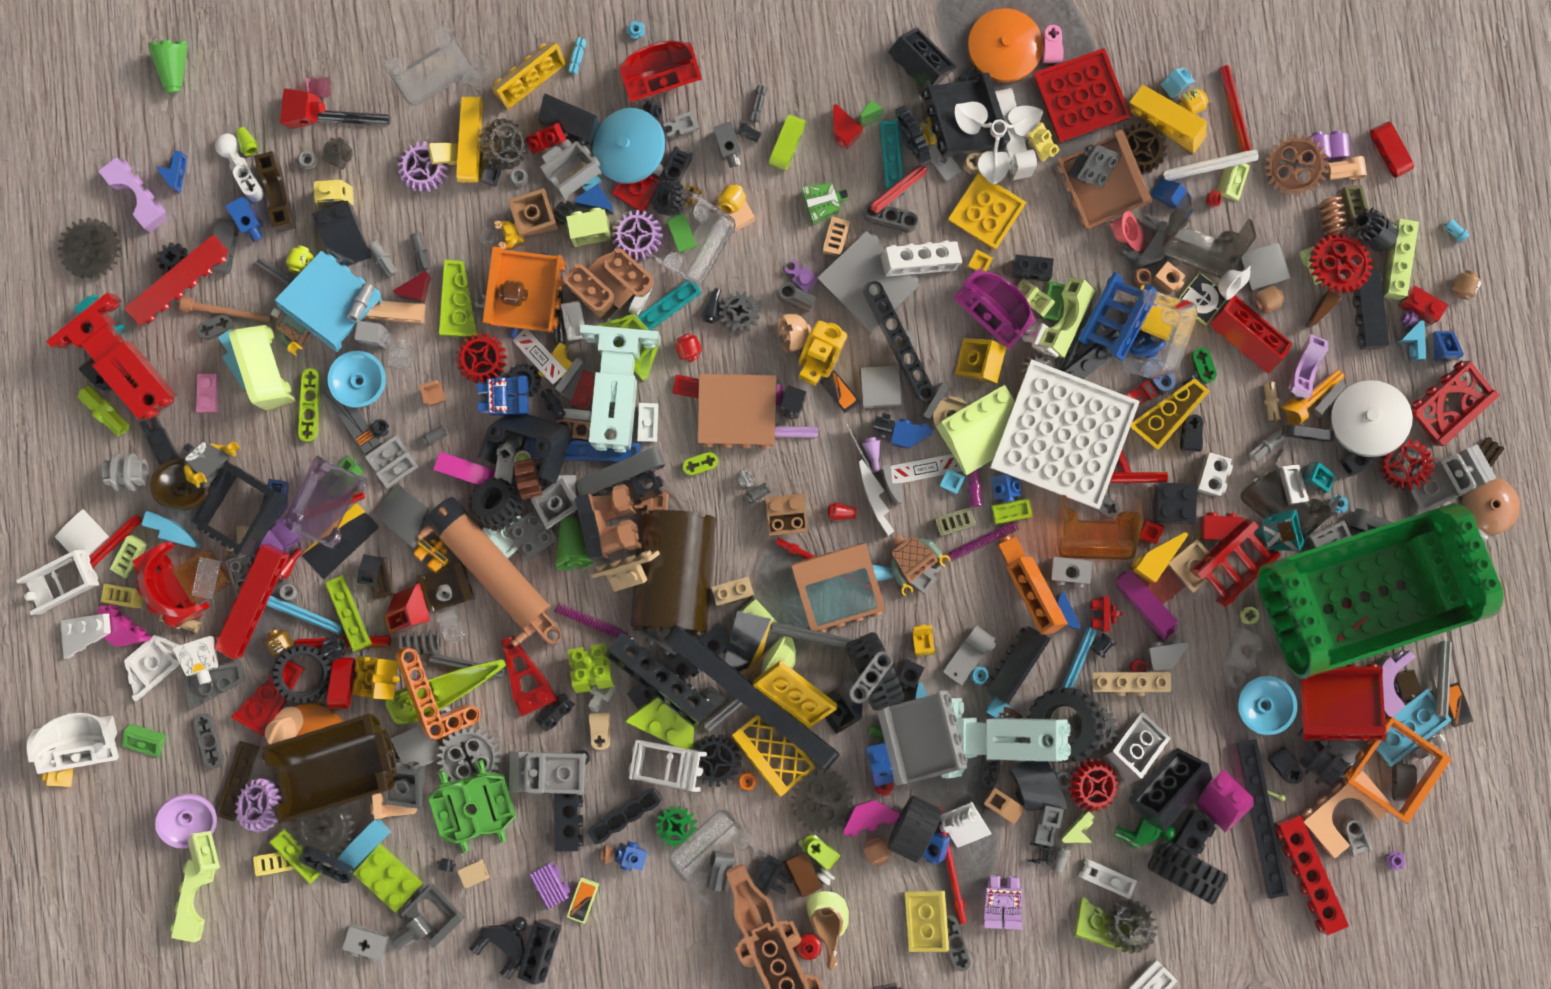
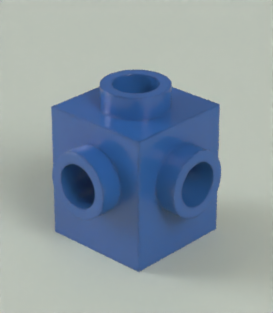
[991,474,1021,503]
[615,841,648,871]

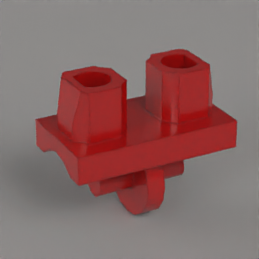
[1090,596,1122,632]

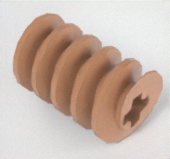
[1318,197,1348,238]

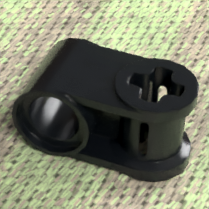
[665,146,693,183]
[78,357,113,392]
[1180,414,1204,452]
[1267,746,1304,784]

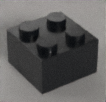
[1153,482,1198,525]

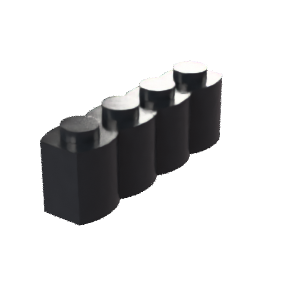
[588,787,663,844]

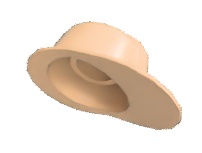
[265,706,303,744]

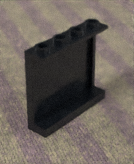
[921,72,1011,158]

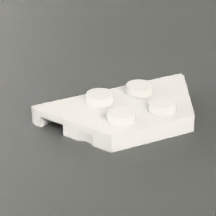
[124,635,180,701]

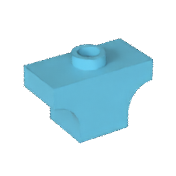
[1160,67,1196,99]

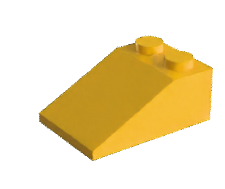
[1130,532,1188,585]

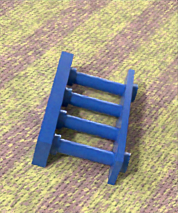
[1078,272,1159,361]

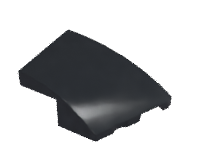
[1009,761,1068,811]

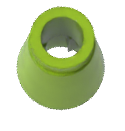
[235,127,258,156]

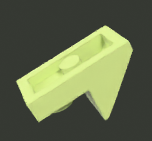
[1059,810,1094,843]

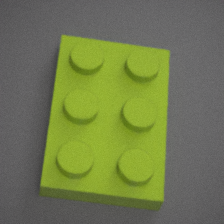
[354,844,423,913]

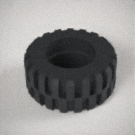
[845,632,904,711]
[1026,687,1105,763]
[1147,839,1228,905]

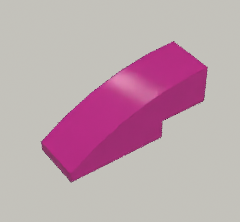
[433,452,495,485]

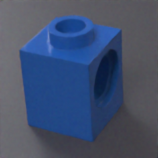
[922,832,951,864]

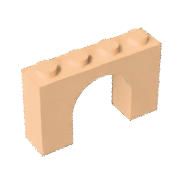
[1301,771,1394,858]

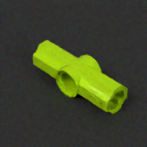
[77,385,130,437]

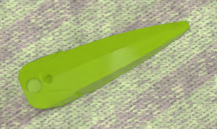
[386,659,506,725]

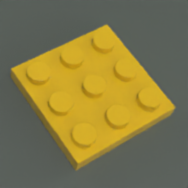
[948,172,1027,251]

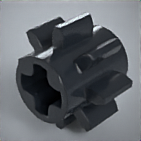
[554,201,576,225]
[873,413,895,438]
[322,635,346,661]

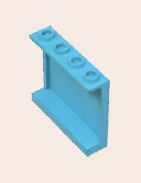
[275,251,382,352]

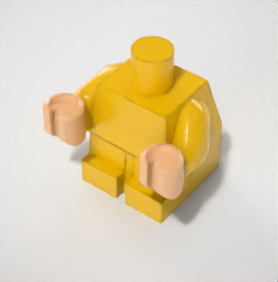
[494,221,525,250]

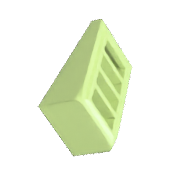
[110,535,148,579]

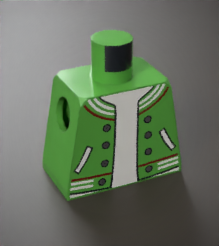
[802,183,849,225]

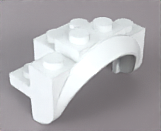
[27,713,119,774]

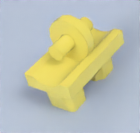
[1027,122,1059,161]

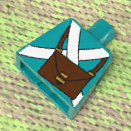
[1254,510,1304,551]

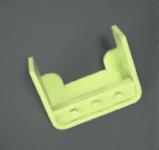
[229,325,296,411]

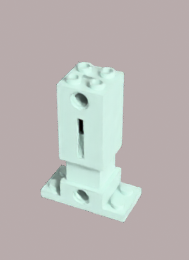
[580,325,661,453]
[942,698,1071,778]

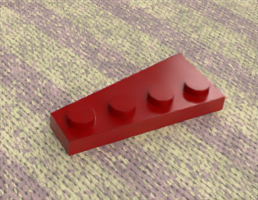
[231,660,305,736]

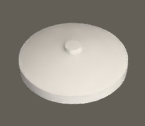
[1331,380,1412,457]

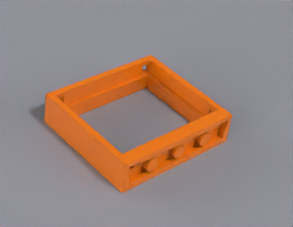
[1342,716,1452,824]

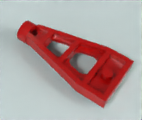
[500,635,557,717]

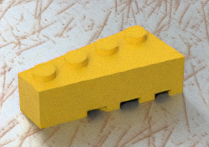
[1129,84,1207,154]

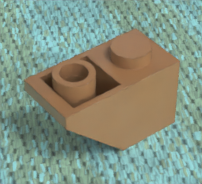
[982,787,1024,824]

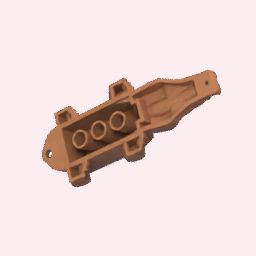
[726,864,824,989]

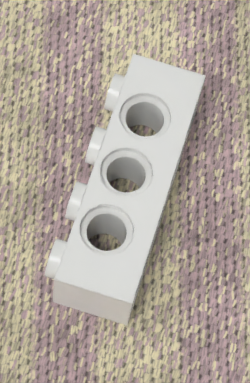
[881,241,962,277]

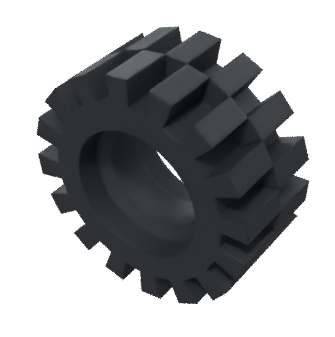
[652,180,687,216]
[506,363,541,398]

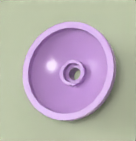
[155,794,217,848]

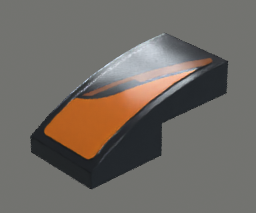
[820,370,860,413]

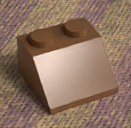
[508,188,558,236]

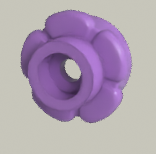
[1400,310,1418,328]
[1386,851,1405,870]

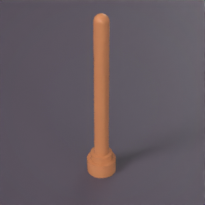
[179,296,272,323]

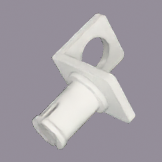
[1022,323,1059,357]

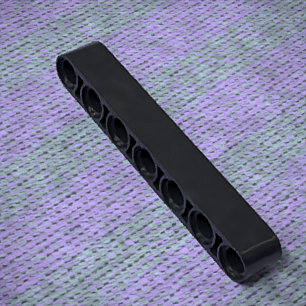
[863,281,935,401]

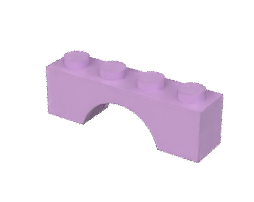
[99,157,168,233]

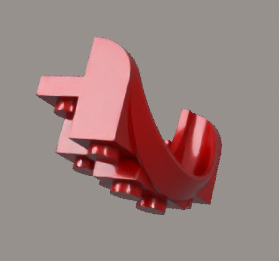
[618,41,702,102]
[132,541,210,628]

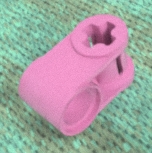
[1042,25,1063,63]

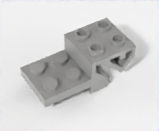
[1410,444,1497,513]
[509,751,585,794]

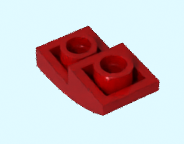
[525,123,566,154]

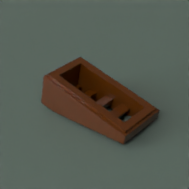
[1306,291,1342,328]

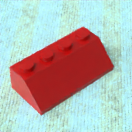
[1210,295,1293,374]

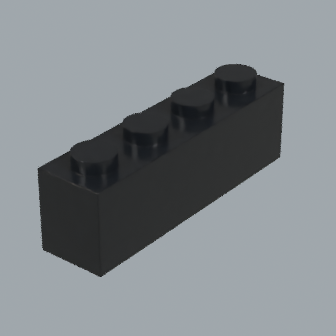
[1352,270,1390,350]

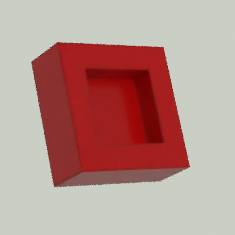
[1138,518,1164,544]

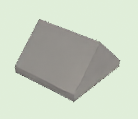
[531,478,577,529]

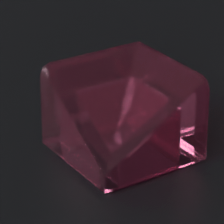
[306,76,331,98]

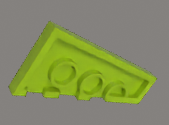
[439,259,478,338]

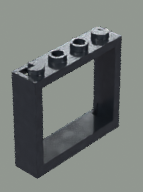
[191,462,288,558]

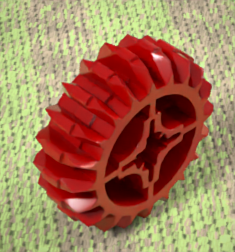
[455,333,508,384]
[1379,439,1434,491]
[1067,759,1120,812]

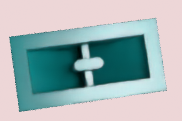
[1303,461,1336,493]

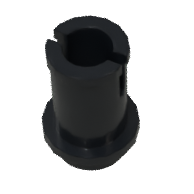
[737,123,762,143]

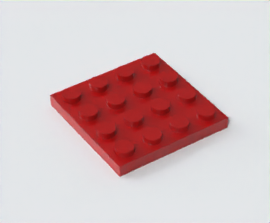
[1033,48,1131,144]

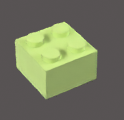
[566,208,612,247]

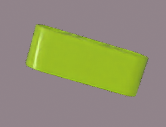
[769,114,806,171]

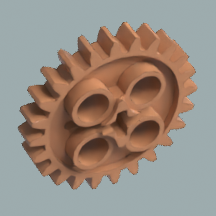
[1265,134,1329,197]

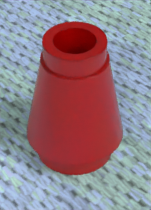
[828,502,857,521]

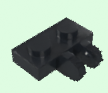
[752,853,792,896]

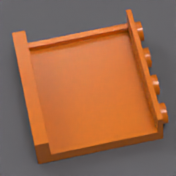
[483,247,566,333]

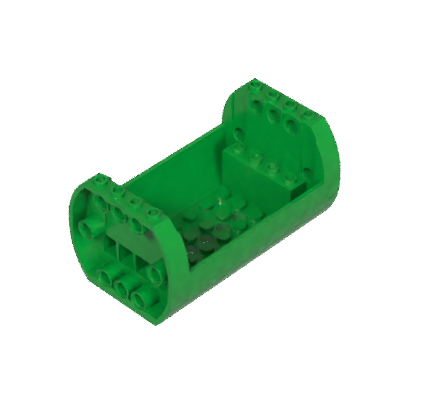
[1257,503,1504,679]

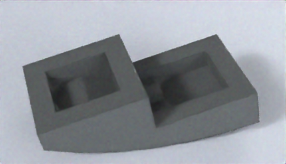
[1032,805,1064,847]

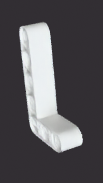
[995,88,1037,180]

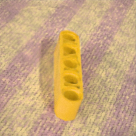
[457,96,483,182]

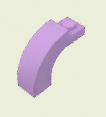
[1288,334,1328,399]
[1377,650,1415,717]

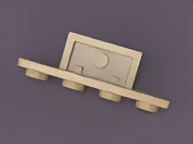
[591,550,660,592]
[1092,672,1171,696]

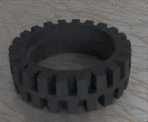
[272,644,331,703]

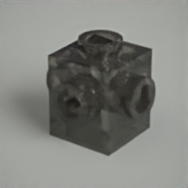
[322,137,353,170]

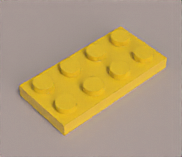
[753,660,837,728]

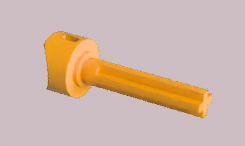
[1280,369,1344,426]

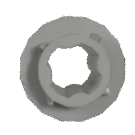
[102,453,149,492]

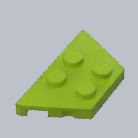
[596,314,659,381]
[625,697,694,750]

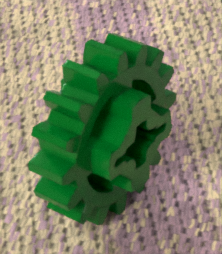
[656,805,698,848]

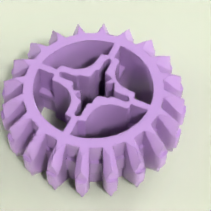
[397,141,449,193]
[611,210,663,261]
[235,778,282,832]

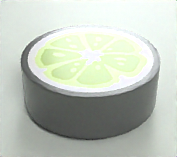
[513,450,533,463]

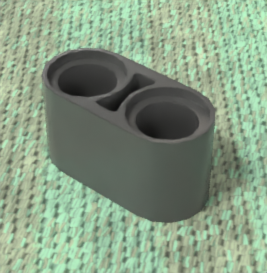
[1391,764,1417,801]

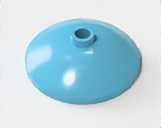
[328,351,386,408]
[1238,676,1297,735]

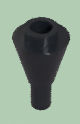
[701,288,721,324]

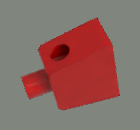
[280,88,326,129]

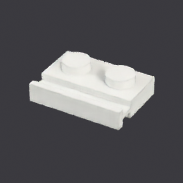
[1129,959,1177,989]

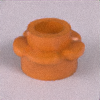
[738,771,757,791]

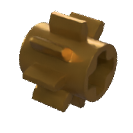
[684,183,702,207]

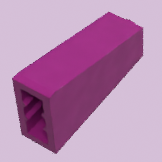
[1116,569,1178,642]

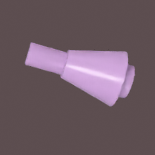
[862,437,880,473]

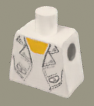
[173,636,218,685]

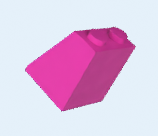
[1197,769,1253,833]

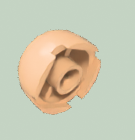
[778,314,811,353]

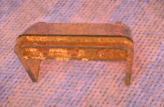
[1058,495,1144,560]

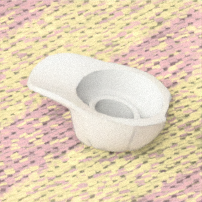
[1218,266,1251,300]

